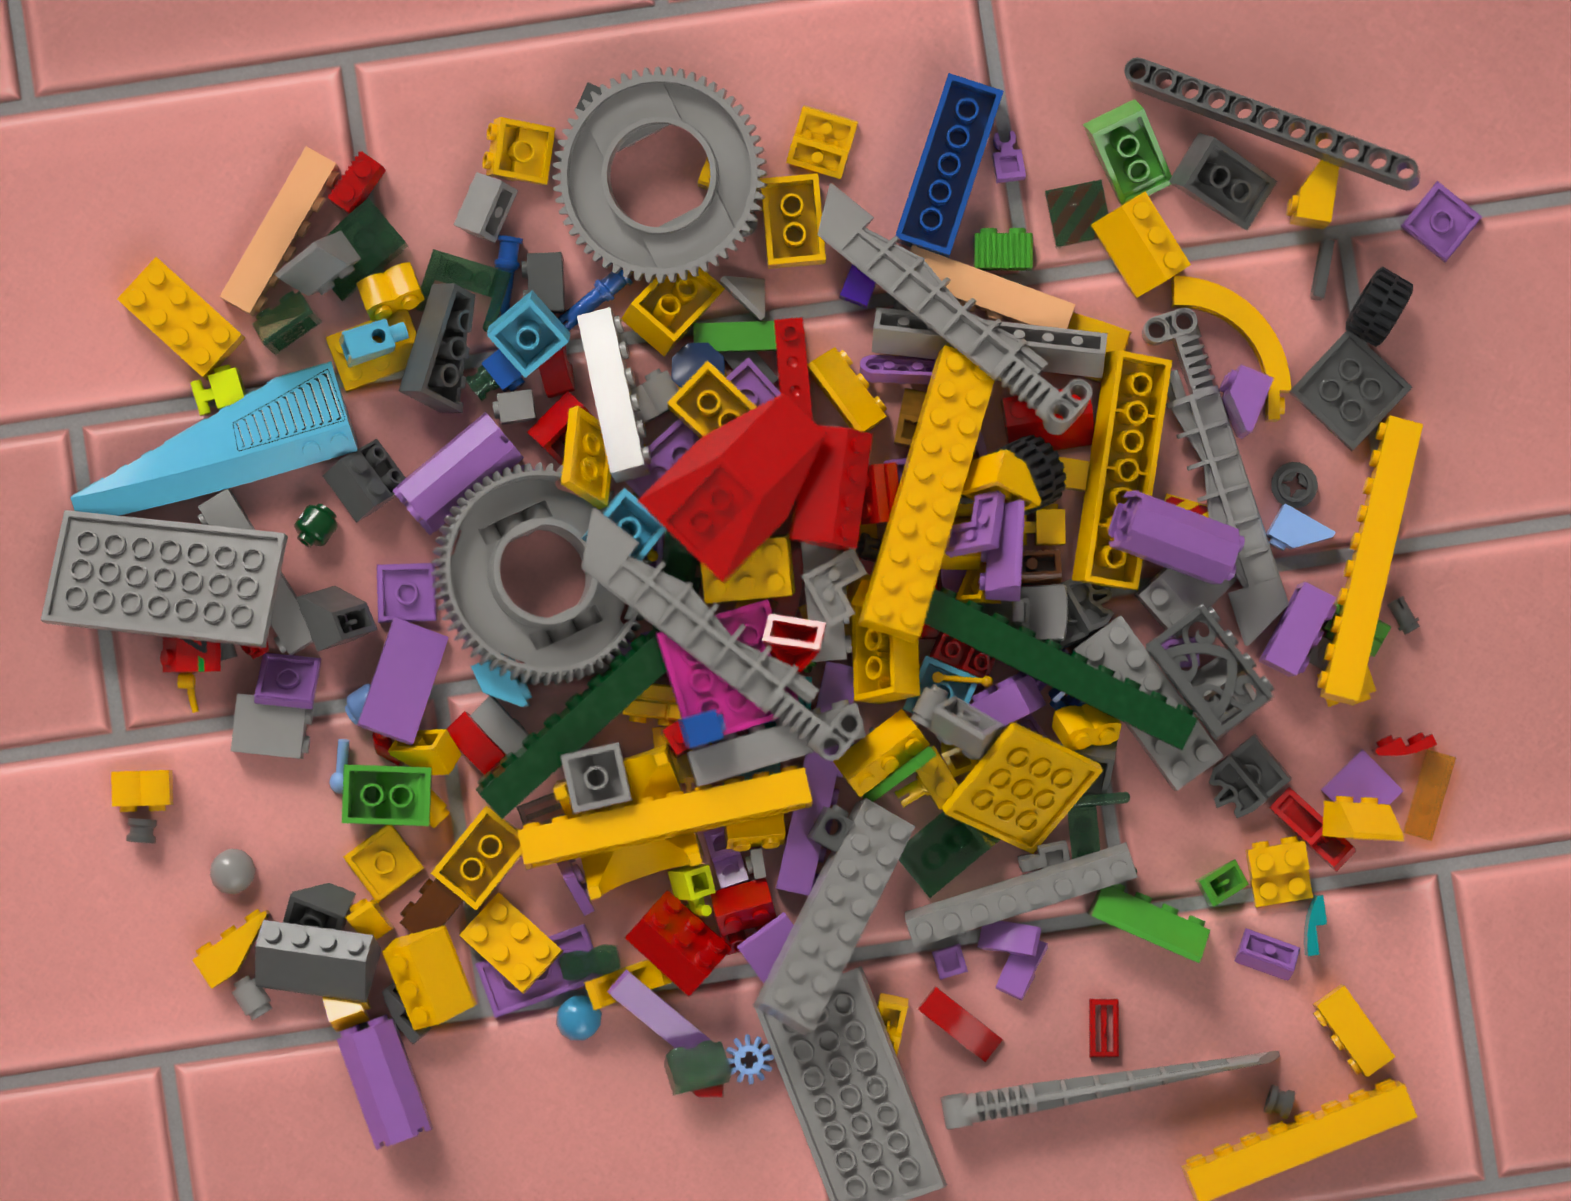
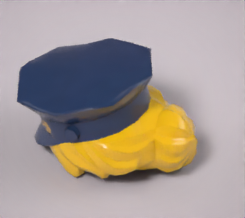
[671,343,727,390]

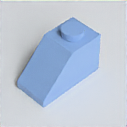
[1266,503,1336,551]

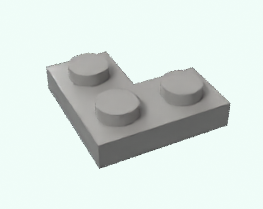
[802,549,867,627]

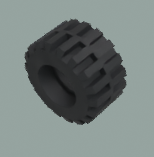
[1346,267,1413,347]
[995,435,1066,515]

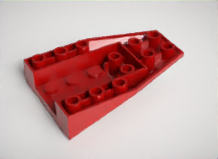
[637,393,827,582]

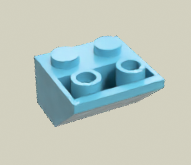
[471,654,533,708]

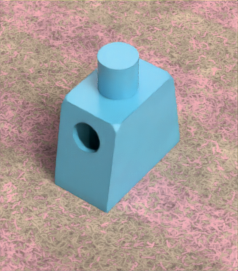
[339,319,409,368]

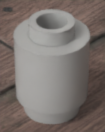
[911,684,949,729]
[232,975,272,1021]

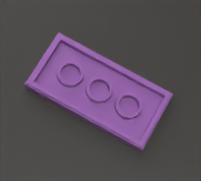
[357,617,449,745]
[475,923,603,1018]

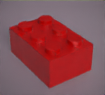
[624,890,732,996]

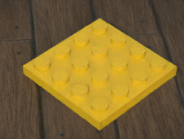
[942,722,1103,854]

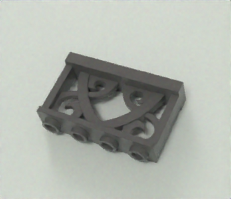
[1146,603,1274,741]

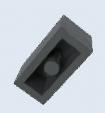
[522,252,565,313]

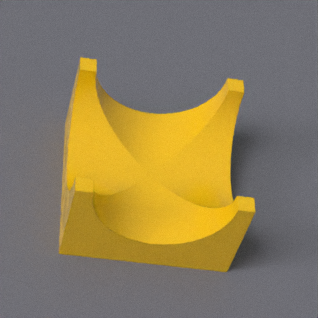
[553,744,704,900]

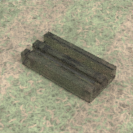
[516,793,566,825]

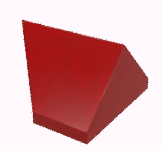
[762,614,826,674]

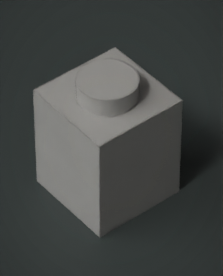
[492,389,537,425]

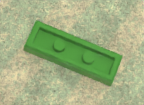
[693,321,777,353]
[862,747,937,802]

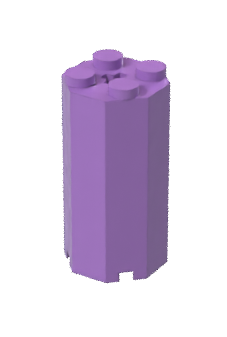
[392,412,524,535]
[1108,491,1245,584]
[337,1014,433,1150]

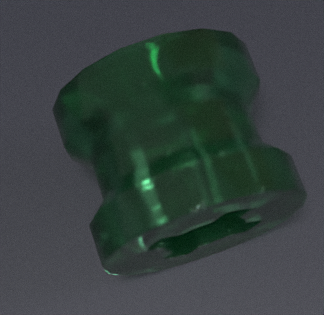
[466,365,499,401]

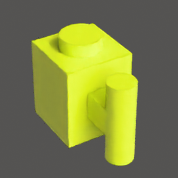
[190,365,246,416]
[668,864,716,916]

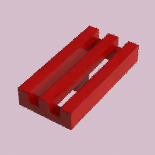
[1089,999,1119,1058]

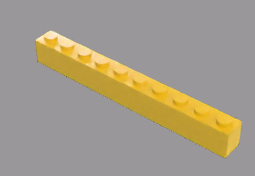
[1317,415,1423,706]
[518,765,812,870]

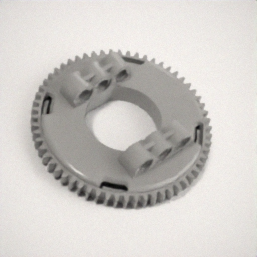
[431,462,652,685]

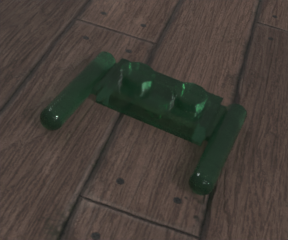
[415,249,512,332]
[1067,792,1137,874]

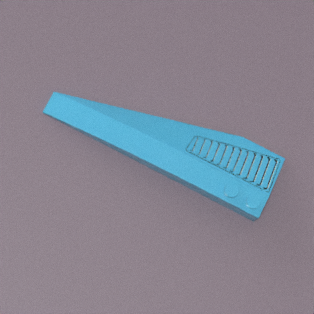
[70,361,358,516]

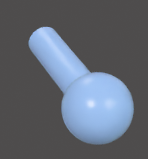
[329,739,350,794]

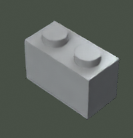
[454,172,518,243]

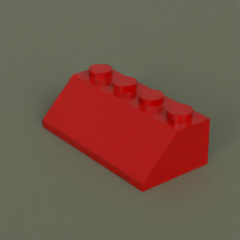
[789,425,873,551]

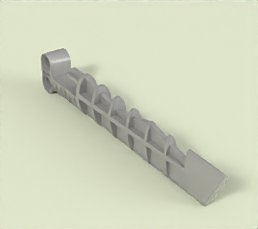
[817,183,1092,435]
[1142,308,1289,646]
[582,508,863,760]
[941,1051,1280,1129]

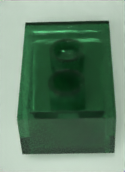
[327,198,409,302]
[252,291,322,355]
[899,811,1001,898]

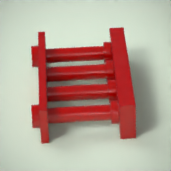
[774,317,813,420]

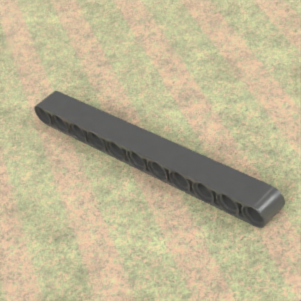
[1124,57,1420,191]

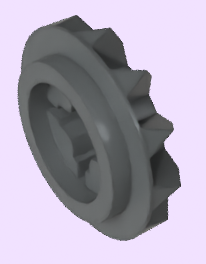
[1271,462,1318,508]

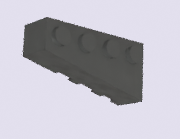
[399,283,475,413]

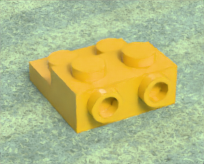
[482,117,555,185]
[1245,836,1313,907]

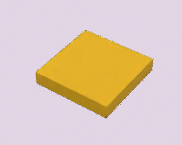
[343,825,425,903]

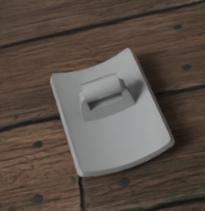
[987,584,1068,642]

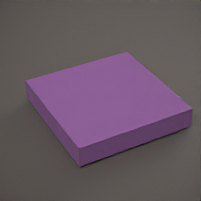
[1400,181,1482,263]
[377,563,437,623]
[254,653,321,709]
[1321,749,1403,805]

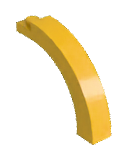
[1171,276,1291,422]

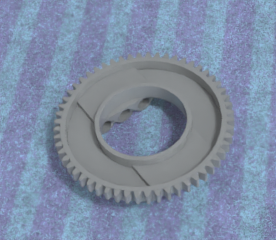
[552,67,767,283]

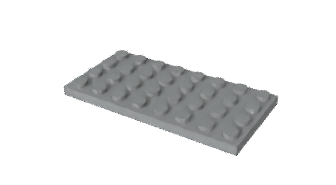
[41,510,288,648]
[755,966,947,1201]

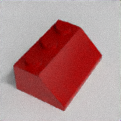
[1001,388,1094,451]

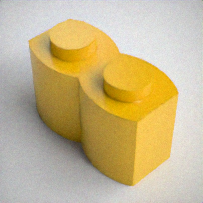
[356,262,425,321]
[1052,704,1121,751]
[111,770,173,812]

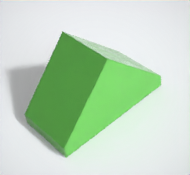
[1195,859,1249,907]

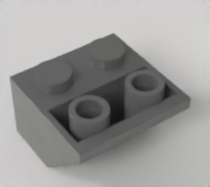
[323,439,406,522]
[296,586,377,652]

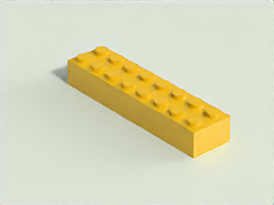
[1072,350,1172,590]
[1181,1078,1418,1201]

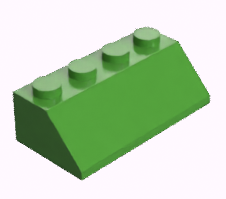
[1088,883,1210,963]

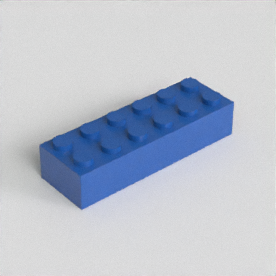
[895,73,1004,258]

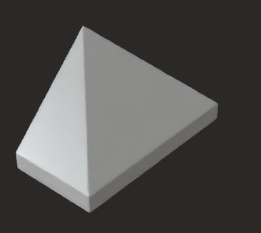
[720,276,765,321]

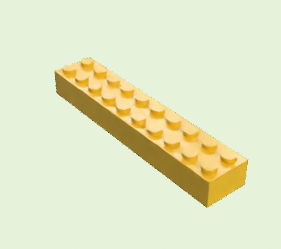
[857,345,995,643]

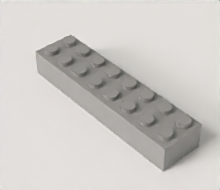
[753,798,915,1034]

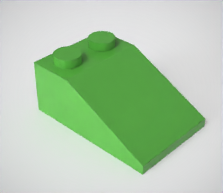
[1083,99,1172,205]
[342,765,432,826]

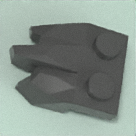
[1056,578,1114,650]
[1209,734,1292,818]

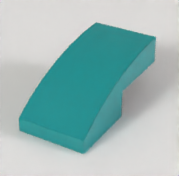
[1304,895,1327,956]

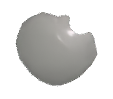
[209,849,256,894]

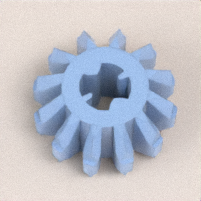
[724,1034,774,1084]

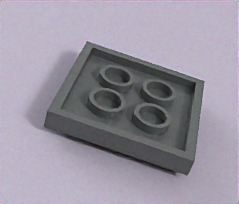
[1289,330,1412,451]

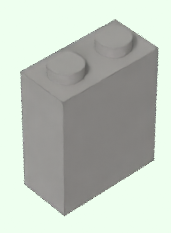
[231,694,314,759]

